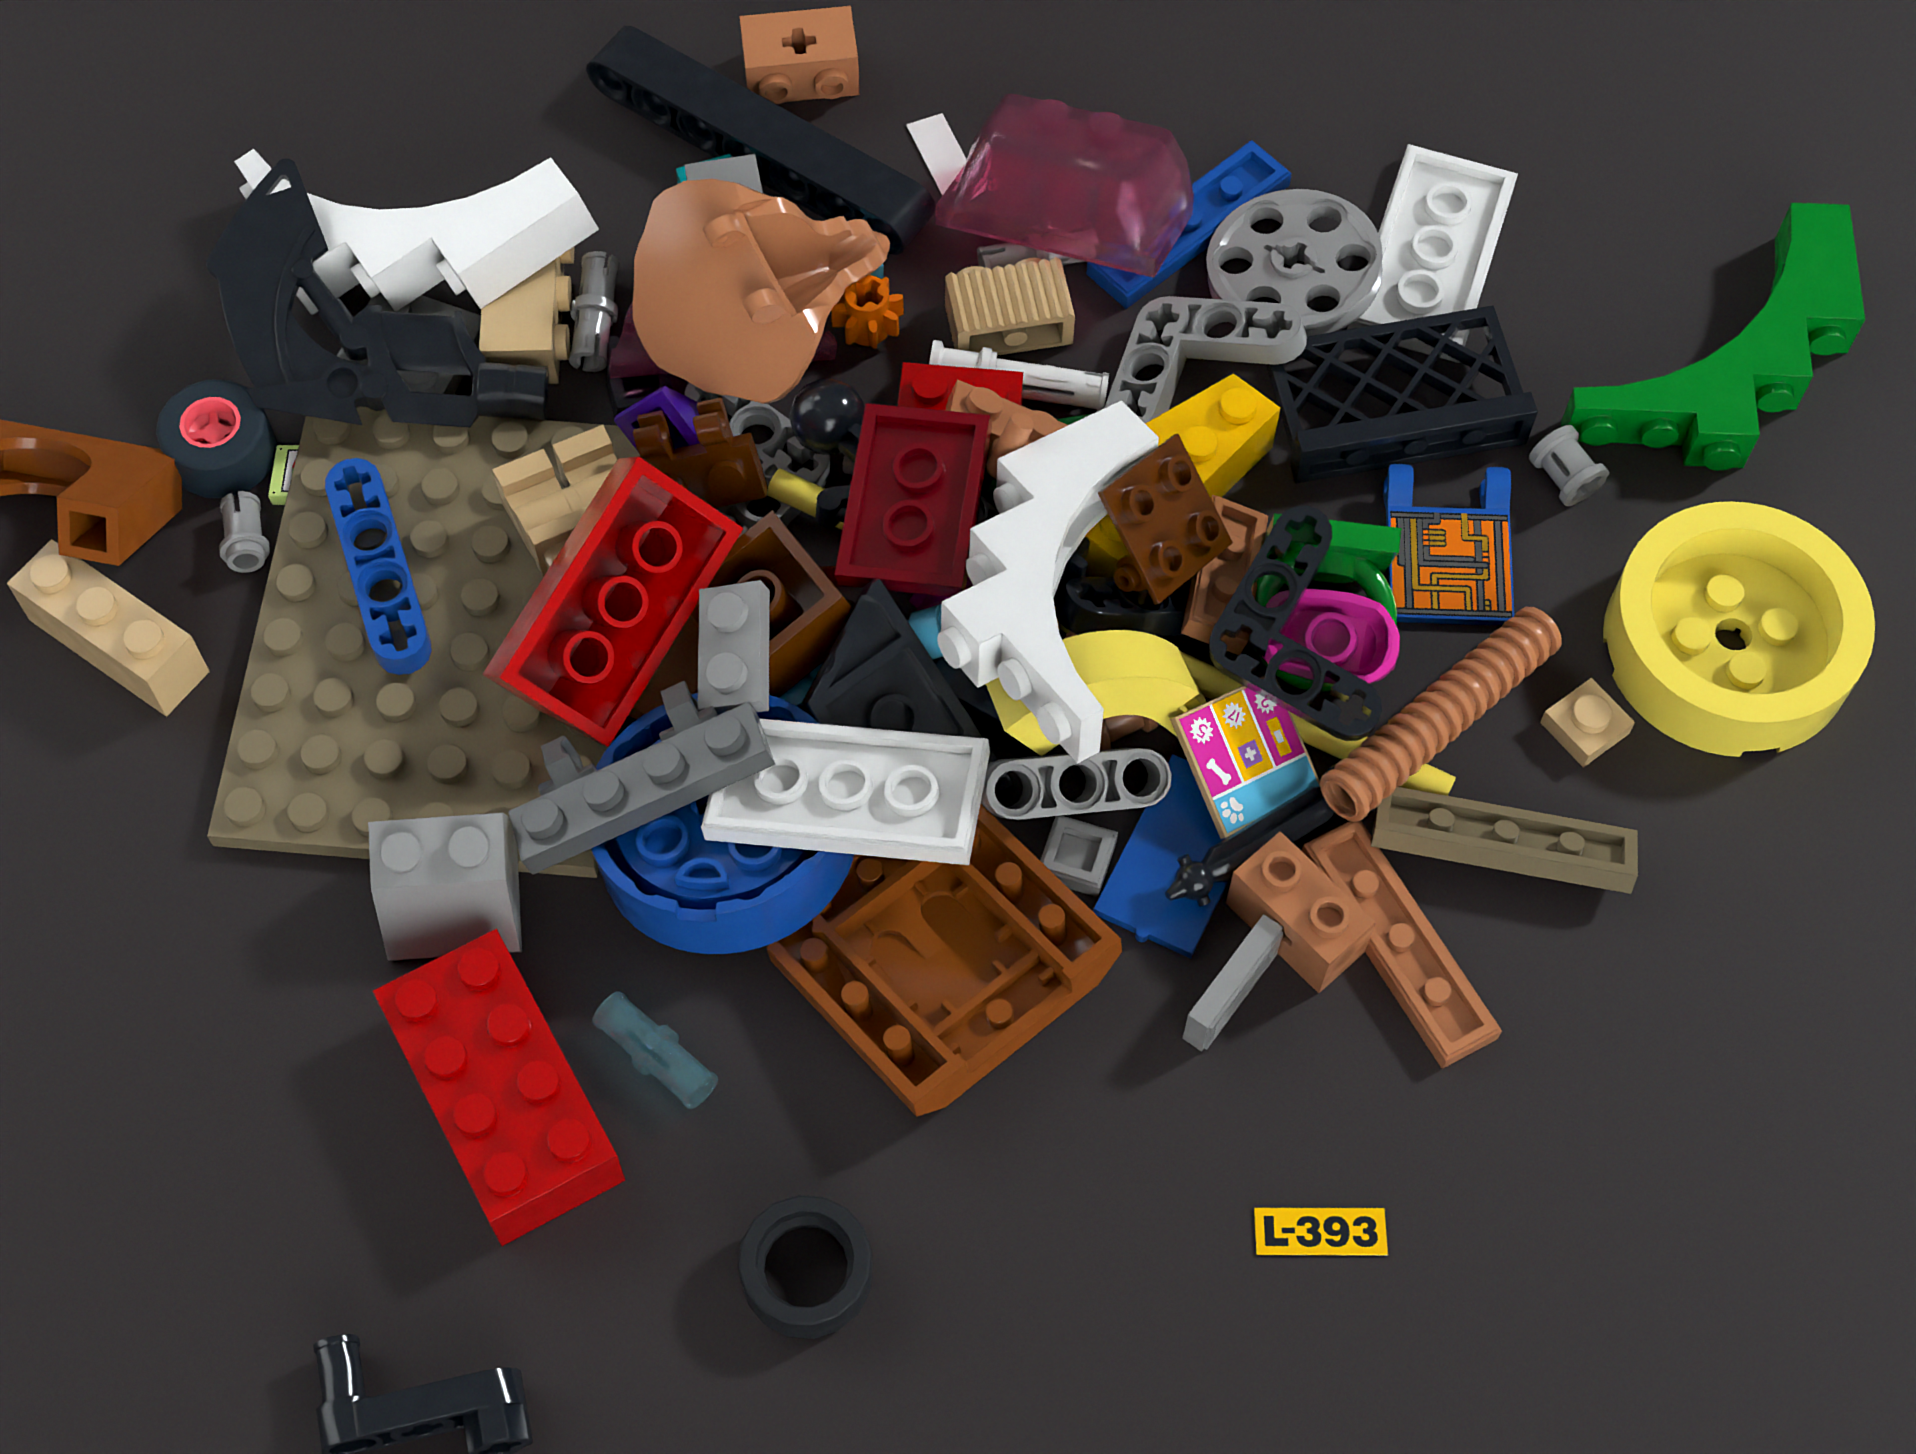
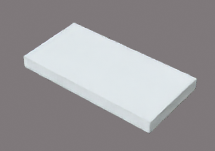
[1347,144,1518,363]
[701,719,990,865]

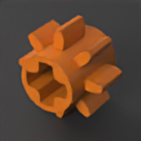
[831,275,904,349]

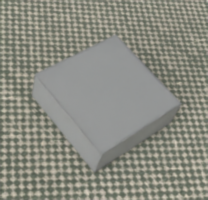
[1040,815,1118,897]

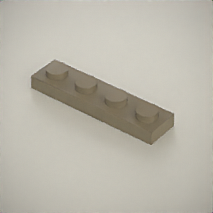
[1371,787,1638,894]

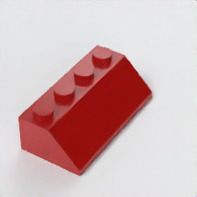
[482,456,744,747]

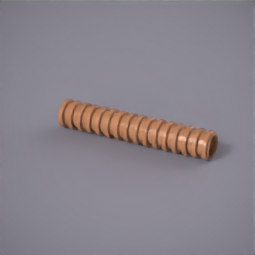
[1320,606,1562,822]

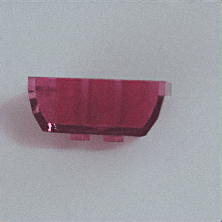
[936,94,1194,278]

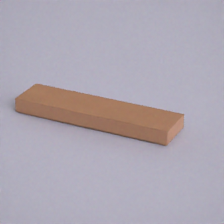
[1302,820,1502,1069]

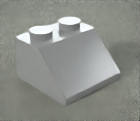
[368,812,522,961]

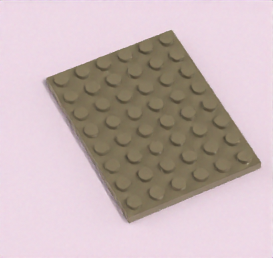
[207,406,640,878]

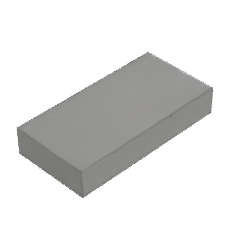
[1182,914,1283,1052]

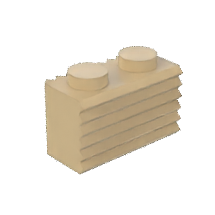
[945,257,1075,355]

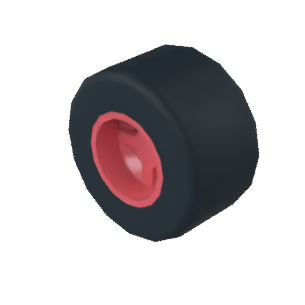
[156,380,277,498]

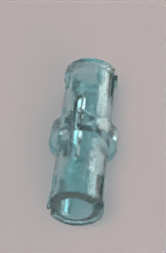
[592,991,718,1109]

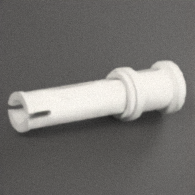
[929,340,1109,411]

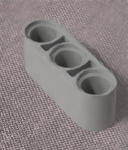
[980,748,1172,820]

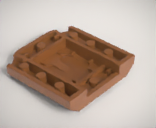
[767,804,1122,1117]

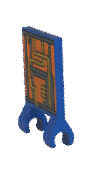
[1383,464,1515,626]

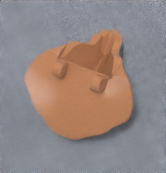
[633,179,890,404]

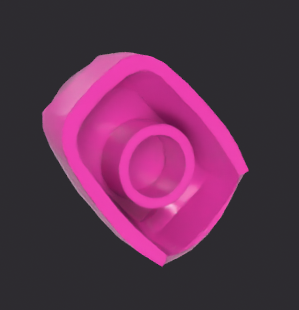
[1262,589,1400,684]

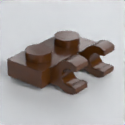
[633,398,768,508]

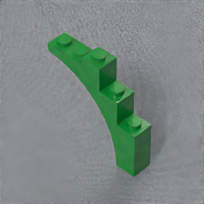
[1561,203,1865,470]

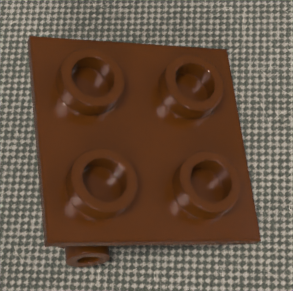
[1098,434,1233,604]

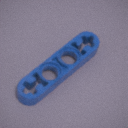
[325,458,432,675]

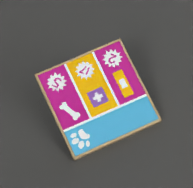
[1170,675,1320,839]

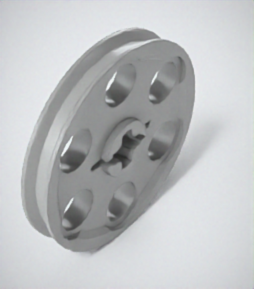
[1206,189,1383,339]

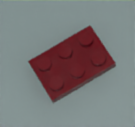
[834,403,992,597]

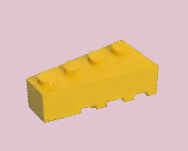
[1085,373,1280,577]

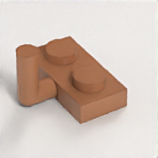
[945,379,1068,479]

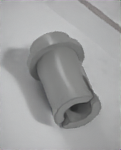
[219,491,270,573]

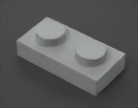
[697,580,770,715]

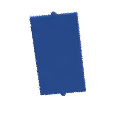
[1093,754,1228,959]

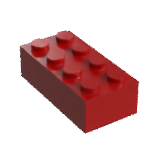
[373,928,626,1246]

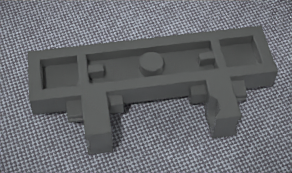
[508,681,776,875]

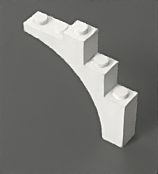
[234,149,599,315]
[937,400,1159,764]

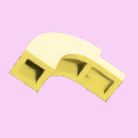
[986,630,1206,756]

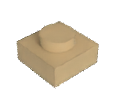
[1540,678,1635,768]

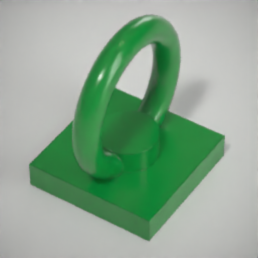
[1249,513,1402,692]

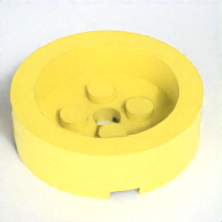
[1603,501,1875,757]

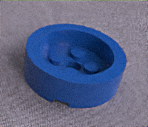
[591,693,854,954]

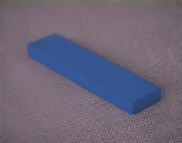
[1086,140,1292,309]

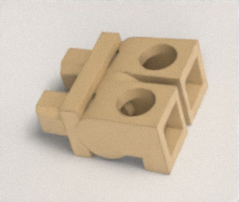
[492,425,617,577]

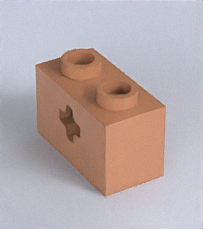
[739,6,860,104]
[1226,831,1376,993]

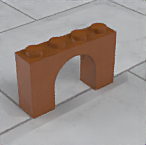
[0,419,182,566]

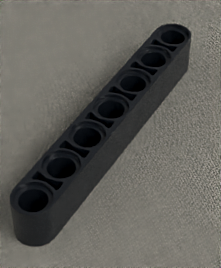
[586,26,936,255]

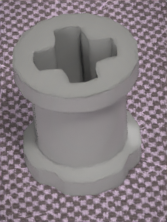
[1529,425,1610,506]

